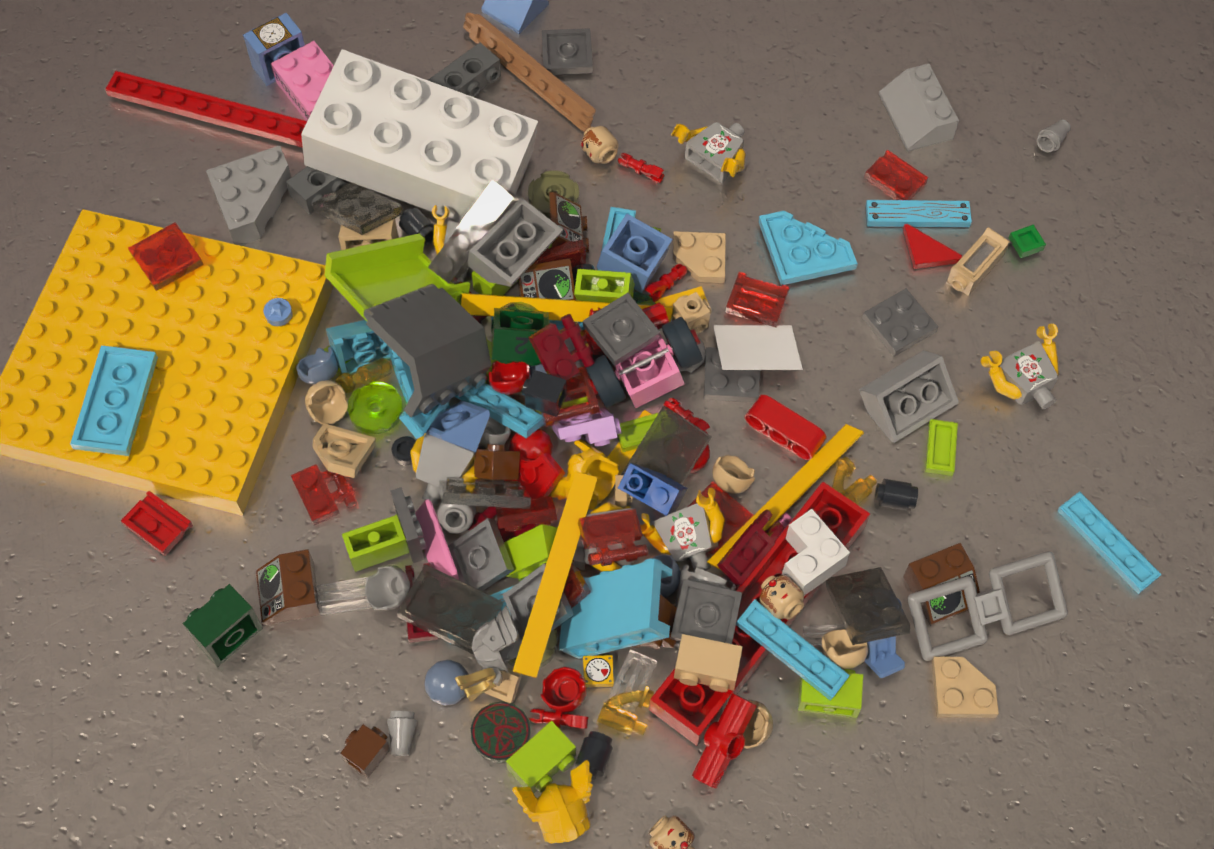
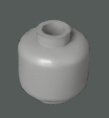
[437,492,476,534]

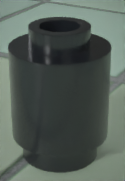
[399,208,434,246]
[875,479,918,511]
[575,731,613,780]

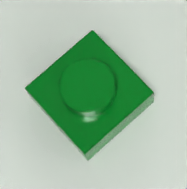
[1008,224,1046,258]

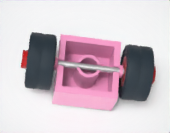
[586,317,703,408]

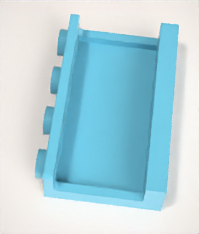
[559,559,672,659]

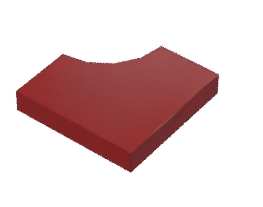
[504,453,565,513]

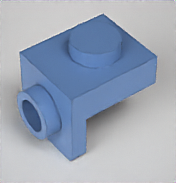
[864,624,905,678]

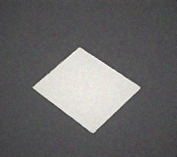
[713,325,803,370]

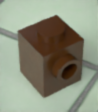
[474,444,520,480]
[340,724,390,779]

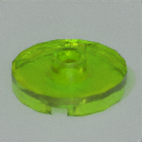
[347,382,403,434]

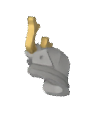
[455,606,522,702]

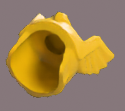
[548,439,620,504]
[512,760,593,844]

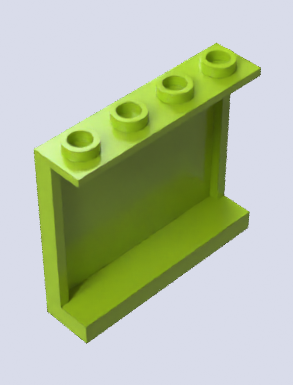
[325,233,470,321]

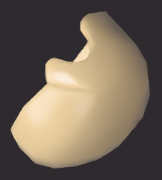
[305,380,349,425]
[712,455,755,494]
[822,629,868,669]
[743,700,773,749]

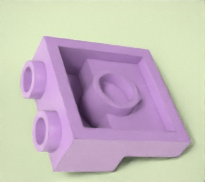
[551,407,621,446]

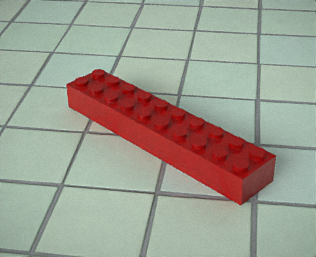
[649,482,870,746]

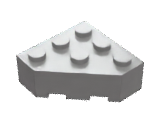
[206,145,292,246]

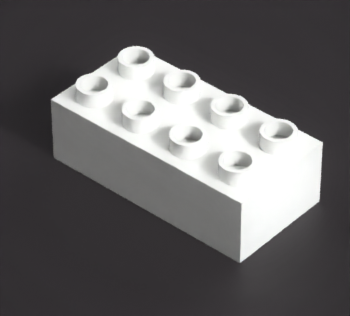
[301,49,538,230]

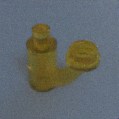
[335,358,392,393]
[832,457,877,505]
[597,686,654,736]

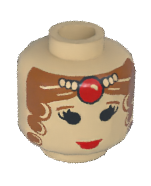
[581,126,618,164]
[760,575,804,620]
[649,815,695,849]

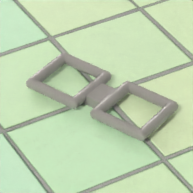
[908,551,1068,661]

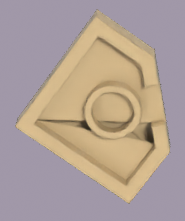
[673,231,726,283]
[313,423,376,478]
[932,657,999,718]

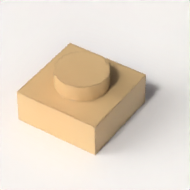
[615,475,632,508]
[484,667,522,704]

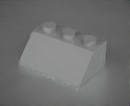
[879,63,959,152]
[468,197,563,287]
[859,350,959,443]

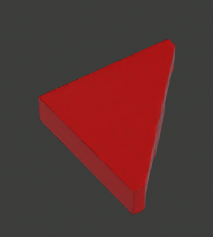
[903,224,962,269]

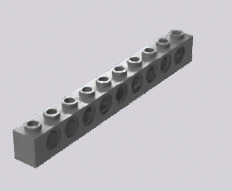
[286,42,501,215]

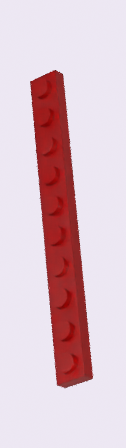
[105,71,307,148]

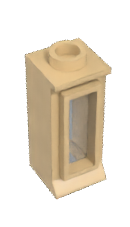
[947,227,1010,296]

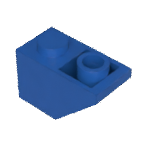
[618,463,688,516]

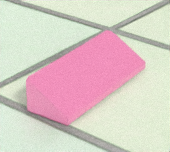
[415,499,460,590]

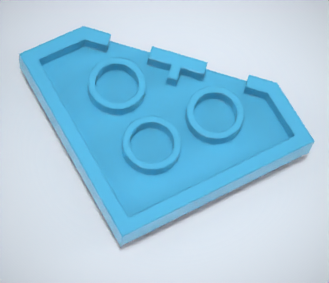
[758,211,858,286]

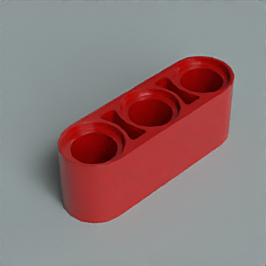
[744,394,827,460]

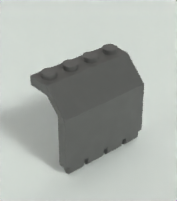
[364,284,492,418]

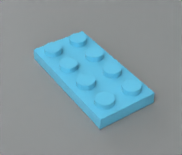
[70,345,158,456]

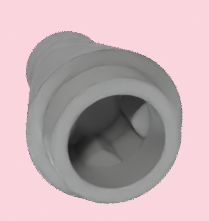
[1037,119,1071,152]
[387,711,417,756]

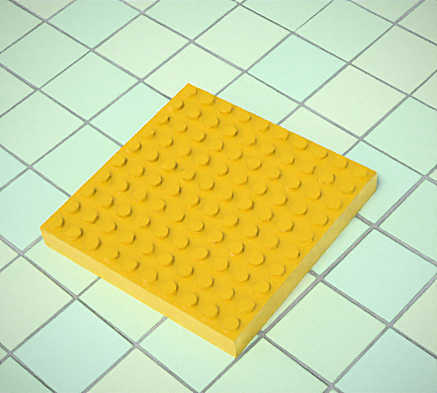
[0,209,334,516]

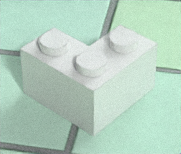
[782,509,850,596]

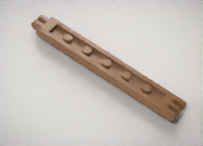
[463,13,596,132]

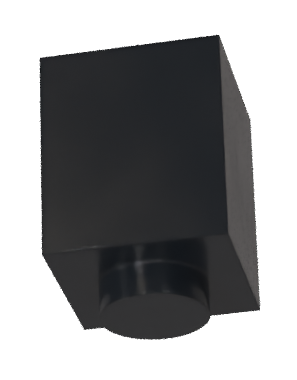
[522,370,567,417]

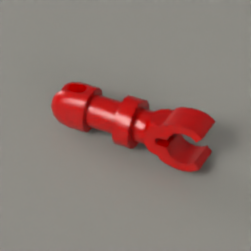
[618,153,665,183]
[645,263,687,302]
[664,398,710,438]
[529,708,588,729]

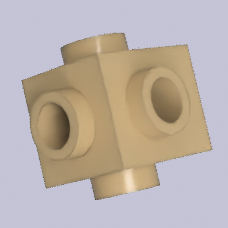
[671,292,711,334]

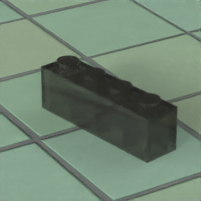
[428,181,520,284]

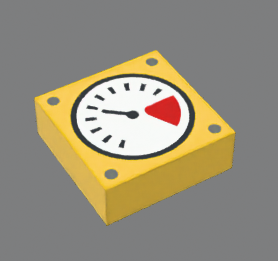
[583,655,614,688]

